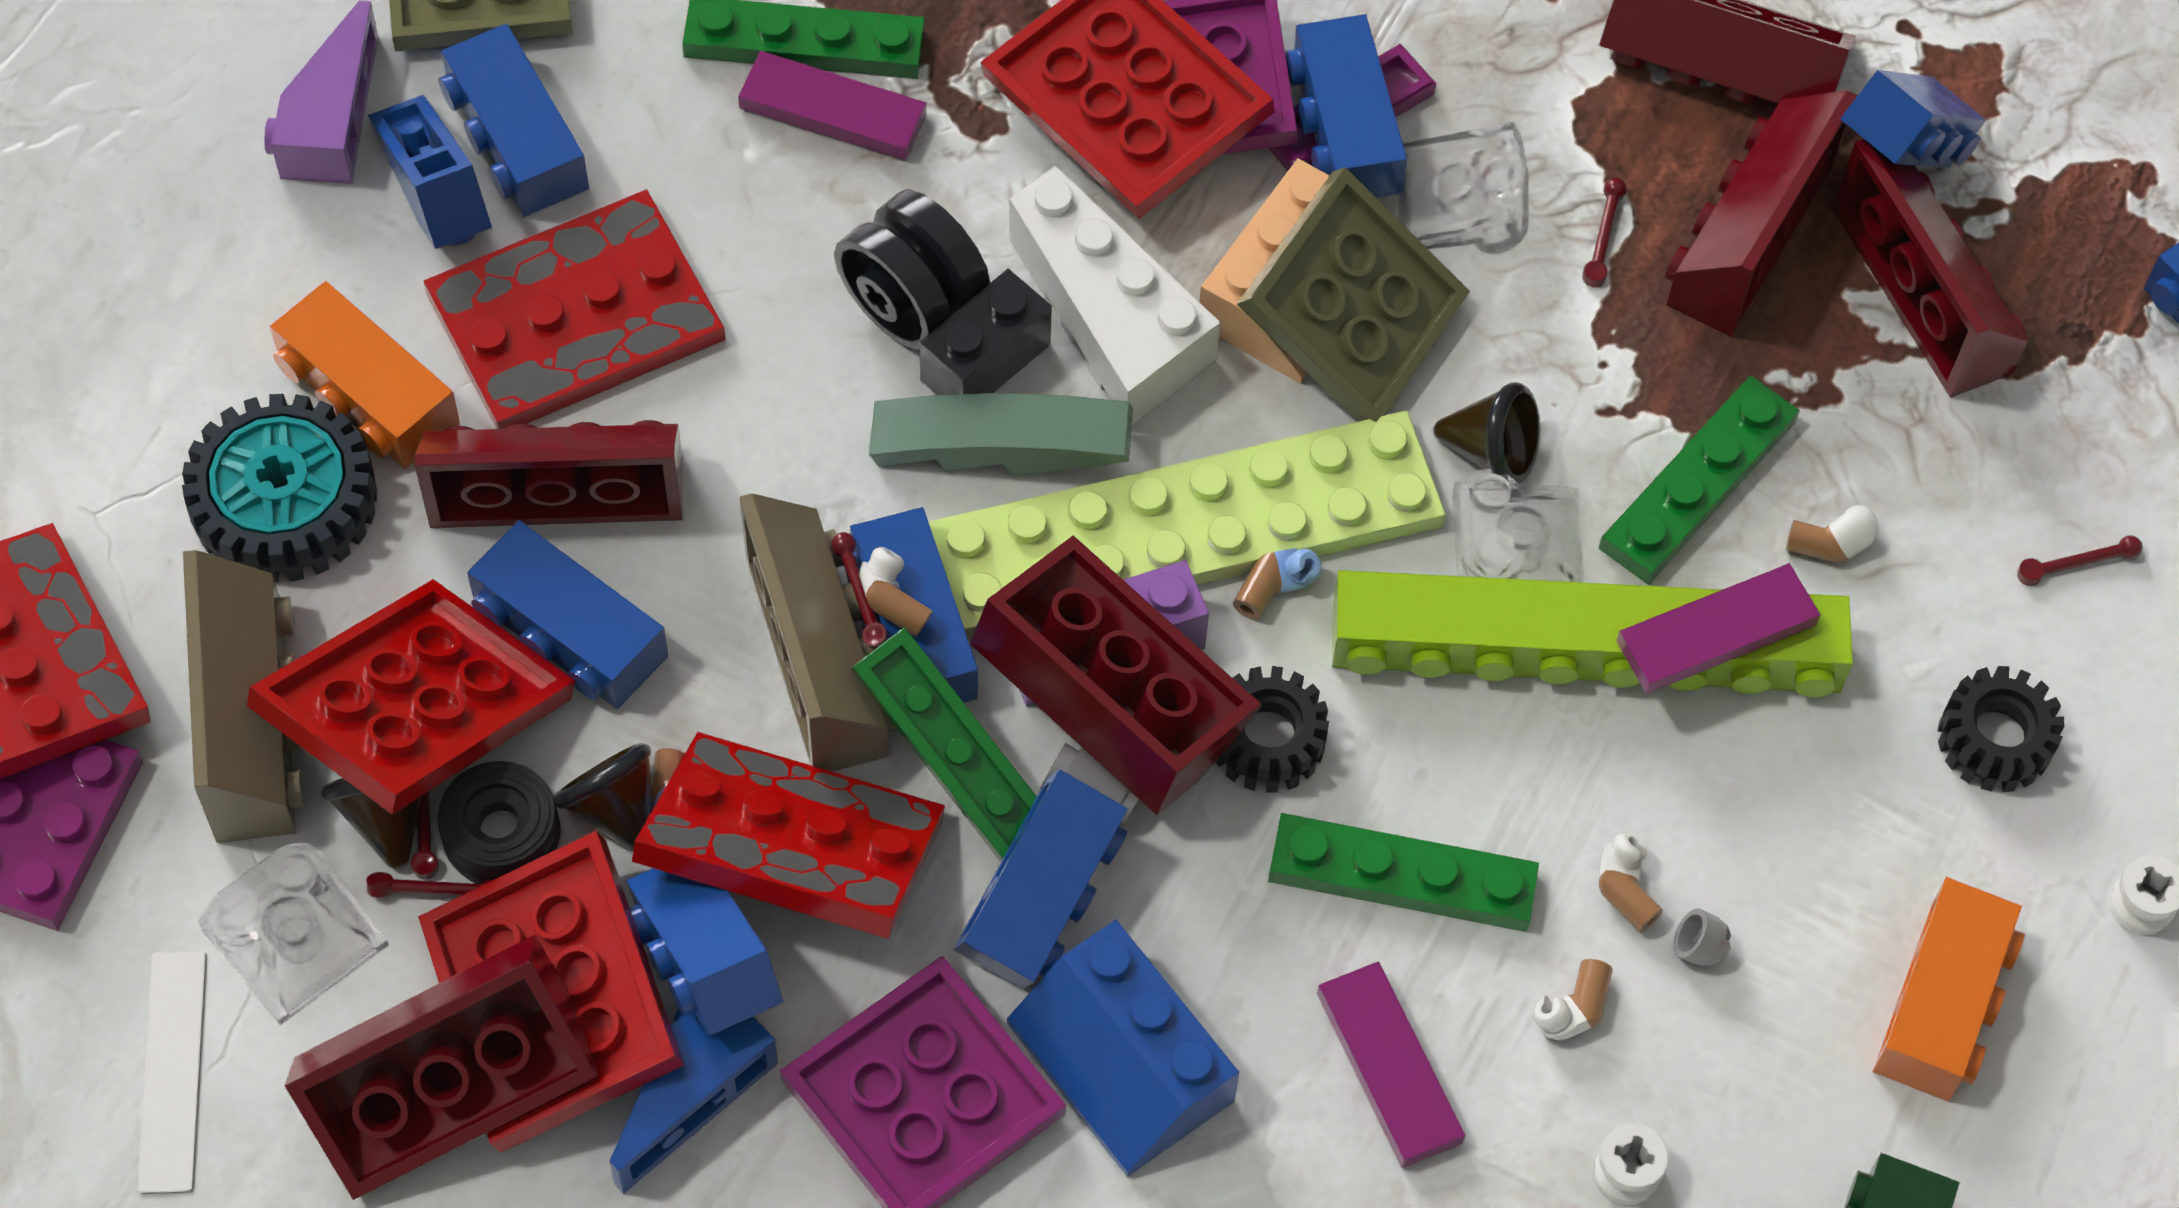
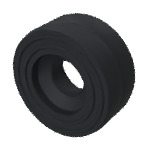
[437,761,561,884]

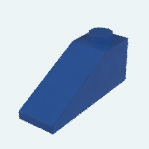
[368,94,492,249]
[609,1010,778,1194]

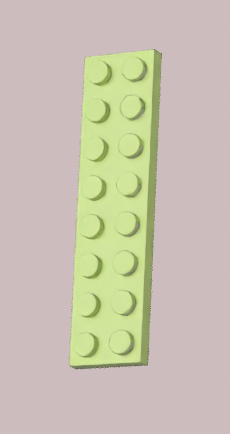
[929,410,1446,640]

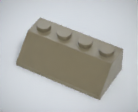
[740,493,897,772]
[183,550,306,843]

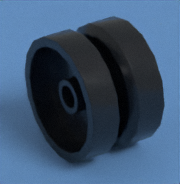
[833,189,990,350]

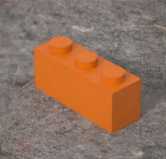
[270,281,460,469]
[1872,877,2025,1102]

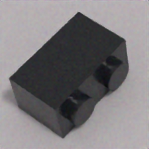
[919,268,1052,395]

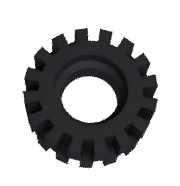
[1216,666,1329,793]
[1937,666,2065,792]

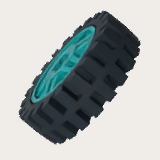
[182,393,377,583]

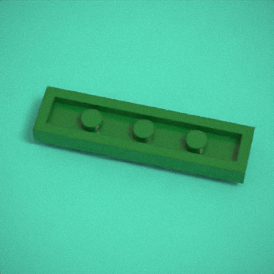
[682,0,925,79]
[1598,375,1800,585]
[851,627,1037,862]
[1268,813,1539,932]

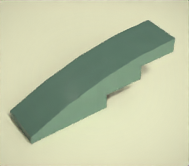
[869,393,1133,476]

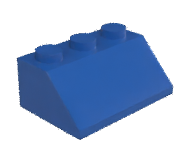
[1007,919,1240,1177]

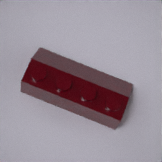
[1599,0,1856,104]
[1665,90,1858,337]
[1832,138,2028,398]
[415,420,683,528]
[970,535,1261,815]
[284,935,598,1200]

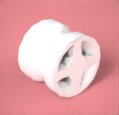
[2109,855,2179,935]
[1593,1123,1668,1206]

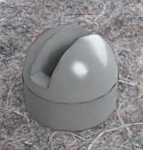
[1673,908,1731,967]

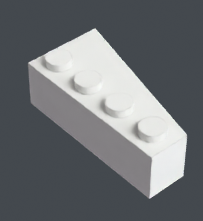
[1009,165,1221,425]

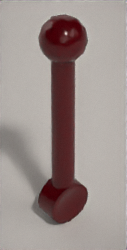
[1582,178,1627,287]
[831,532,891,650]
[2017,535,2143,586]
[411,791,439,880]
[366,872,493,898]

